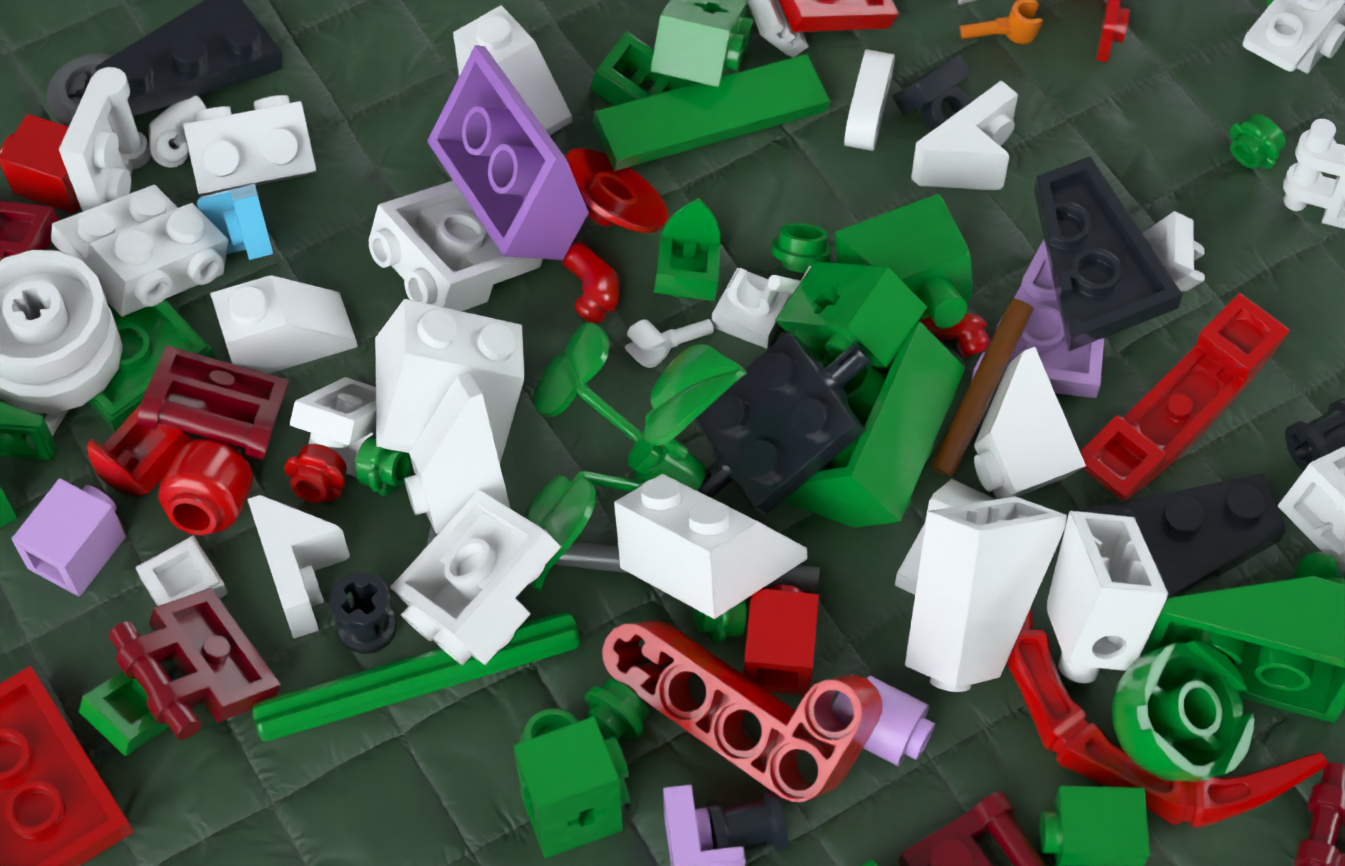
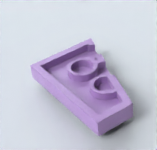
[972,239,1104,399]

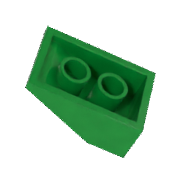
[1139,576,1345,724]

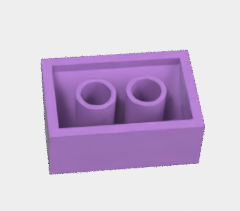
[427,45,589,260]

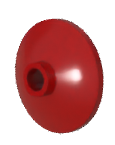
[565,148,668,233]

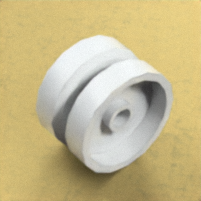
[0,250,123,414]

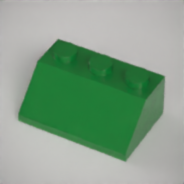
[782,321,965,528]

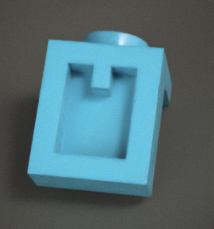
[197,184,273,260]

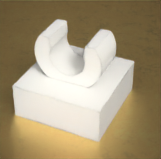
[1142,211,1205,291]
[712,268,792,349]

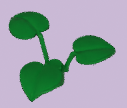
[523,323,747,591]

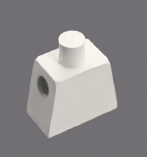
[1047,511,1168,683]

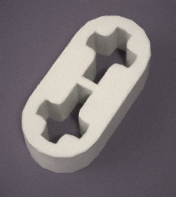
[844,49,895,151]

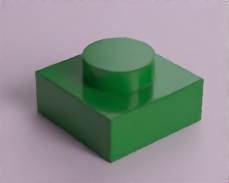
[79,671,169,756]

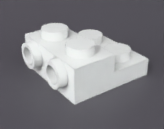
[369,181,543,311]
[51,184,228,317]
[390,490,561,665]

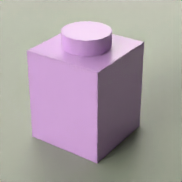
[11,478,126,597]

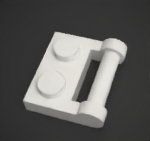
[59,67,151,212]

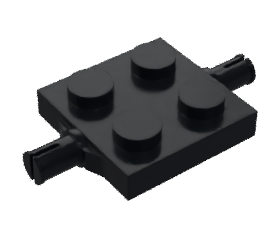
[696,332,872,514]

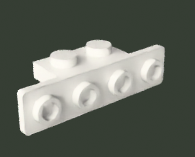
[1243,0,1345,74]

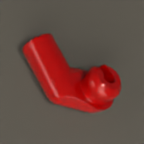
[562,242,620,324]
[919,313,991,357]

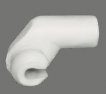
[148,96,207,168]

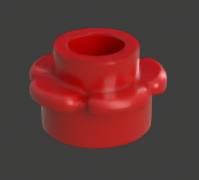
[284,444,347,503]

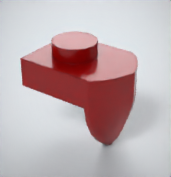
[87,404,193,496]

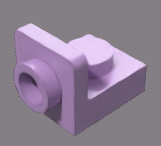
[663,785,745,866]

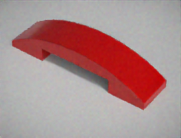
[1080,293,1290,502]

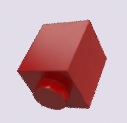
[0,114,80,214]
[744,585,819,695]

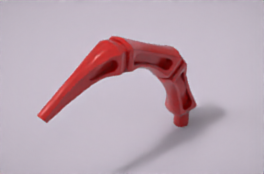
[1006,607,1328,828]

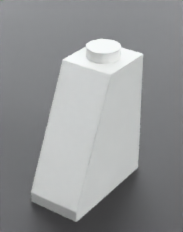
[905,496,1067,692]

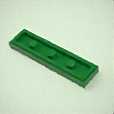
[592,54,830,171]

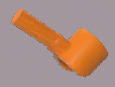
[959,0,1043,45]

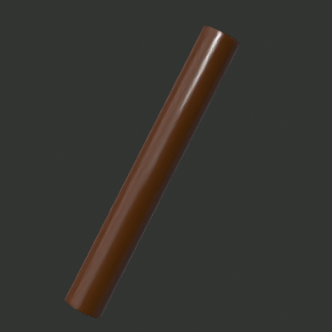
[930,298,1034,478]

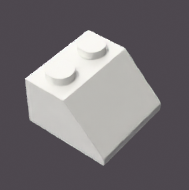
[375,299,524,463]
[614,474,807,619]

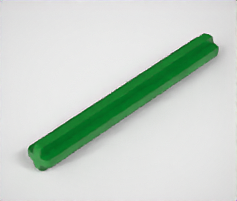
[252,611,580,741]

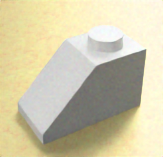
[453,5,572,136]
[210,275,358,374]
[974,347,1086,499]
[404,373,511,534]

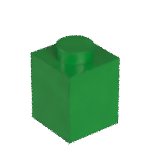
[1040,786,1150,866]

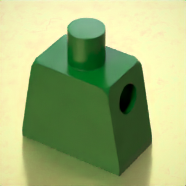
[834,194,973,328]

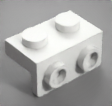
[183,95,317,197]

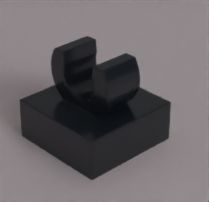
[892,54,972,131]

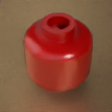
[158,439,254,535]

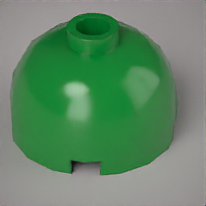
[1112,641,1254,782]

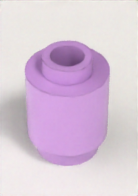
[831,674,935,767]

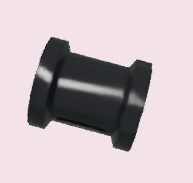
[1285,398,1345,471]
[330,572,397,654]
[706,789,789,852]

